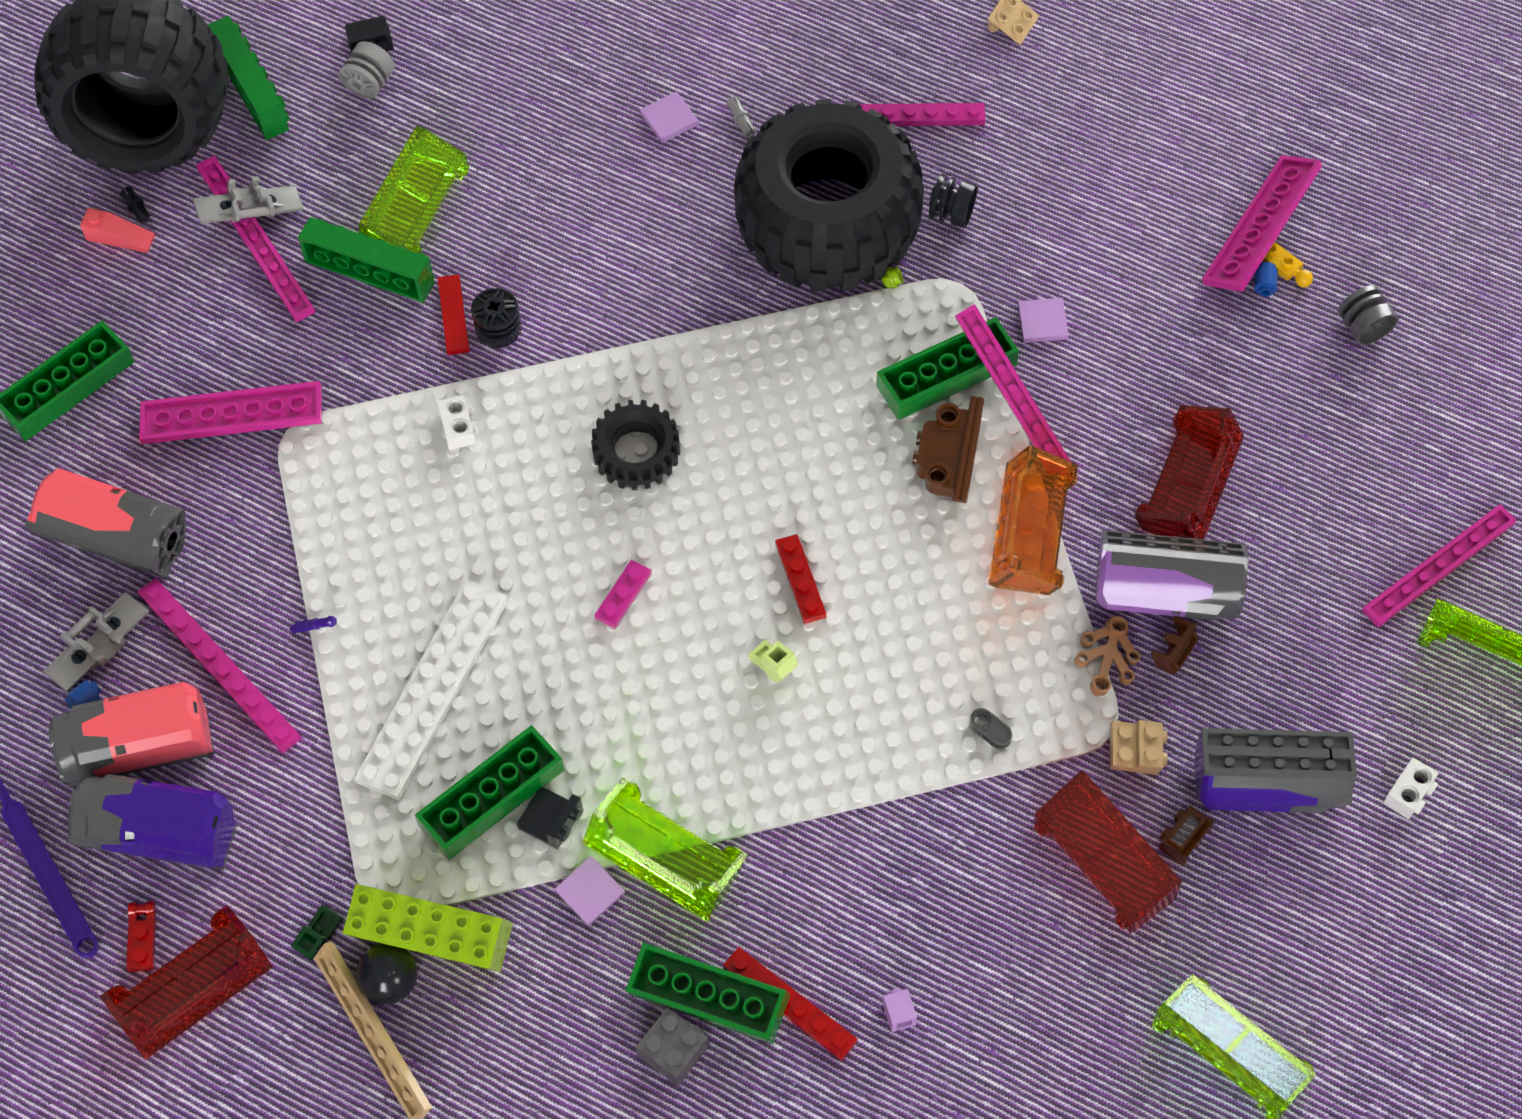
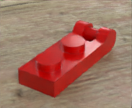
[126,901,156,972]

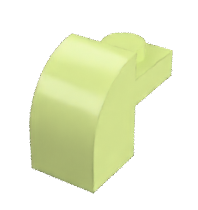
[748,640,798,683]

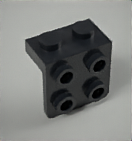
[345,16,394,52]
[517,787,584,850]

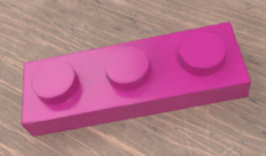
[595,560,652,629]

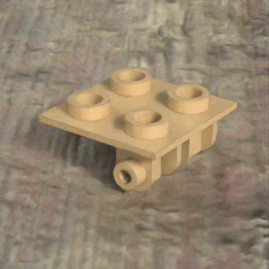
[987,0,1040,45]

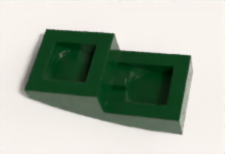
[291,904,344,960]

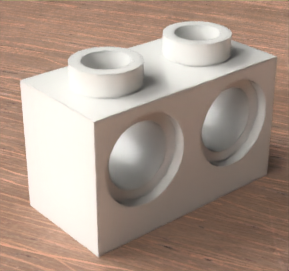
[437,395,478,450]
[1383,757,1439,819]

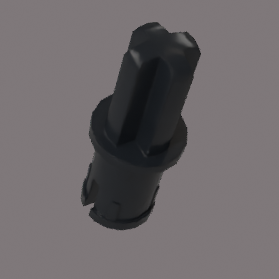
[120,186,150,222]

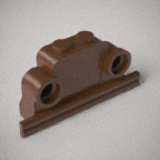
[912,396,984,503]

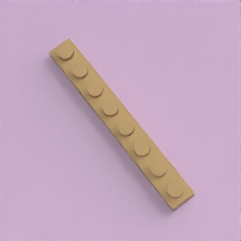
[314,941,432,1119]

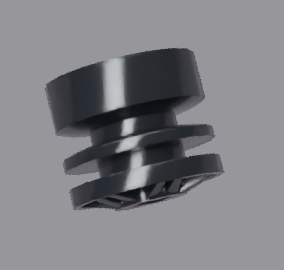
[929,174,978,228]
[471,288,522,348]

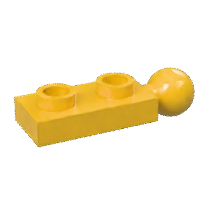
[1262,242,1313,288]

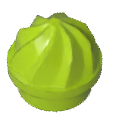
[881,267,904,288]

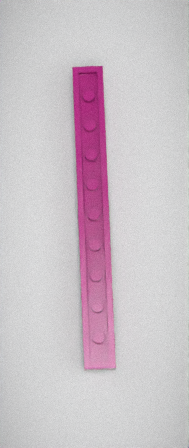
[196,155,316,322]
[137,578,301,754]

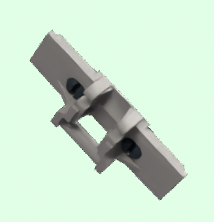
[192,176,303,224]
[43,592,149,692]

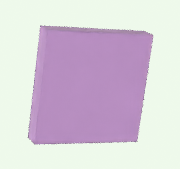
[640,91,699,143]
[1018,298,1069,343]
[554,856,625,927]

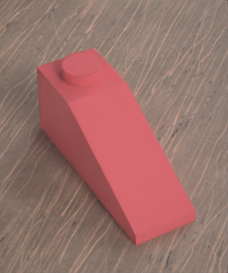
[80,208,155,253]

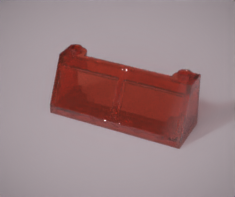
[1135,405,1244,540]
[1033,770,1182,934]
[100,905,273,1060]

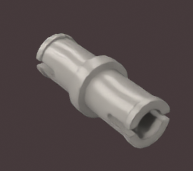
[726,96,756,138]

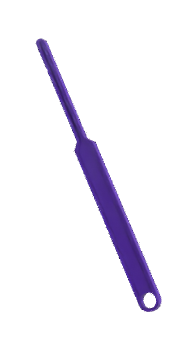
[0,779,99,958]

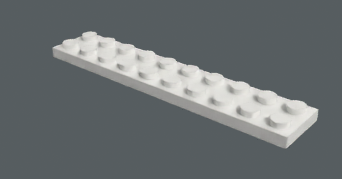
[354,579,509,801]

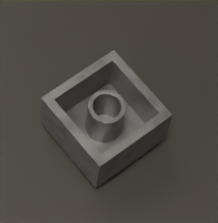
[636,1007,709,1086]

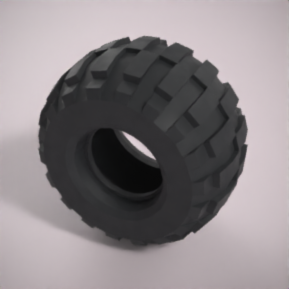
[34,0,228,174]
[734,99,924,292]

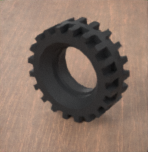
[591,400,680,490]

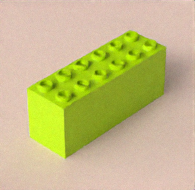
[342,884,513,972]

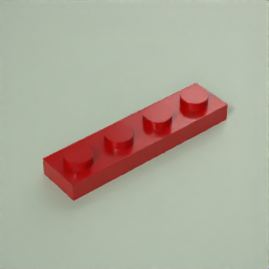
[775,534,826,624]

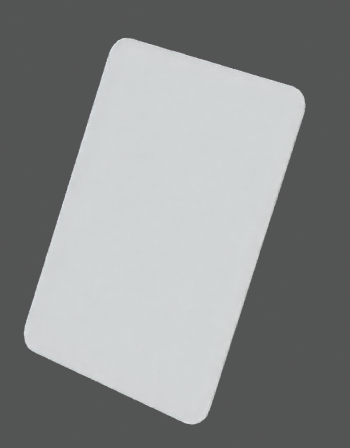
[278,278,1119,906]

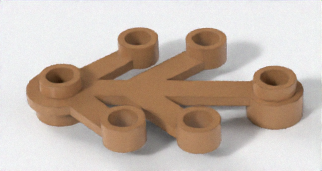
[1074,616,1141,696]

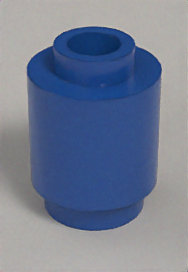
[1254,262,1278,297]
[64,680,102,708]

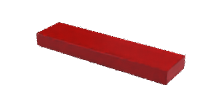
[437,274,470,355]

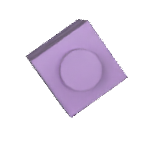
[883,988,917,1032]

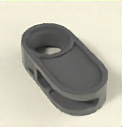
[969,708,1012,749]

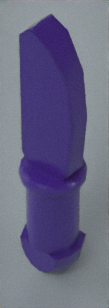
[289,616,337,633]

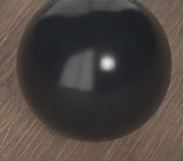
[356,943,417,1005]

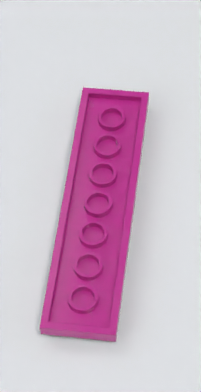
[1202,155,1322,292]
[139,381,322,444]

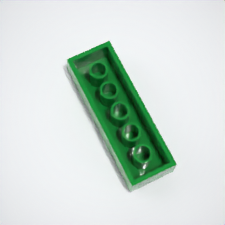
[207,15,290,140]
[298,217,435,303]
[876,317,1019,420]
[0,320,135,442]
[415,725,565,861]
[625,942,790,1044]

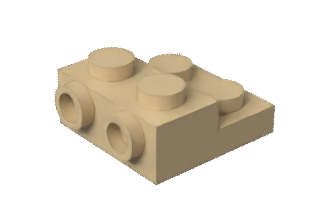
[1110,720,1168,775]

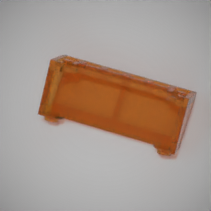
[988,445,1078,595]

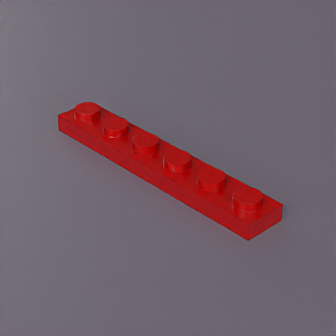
[723,947,858,1061]

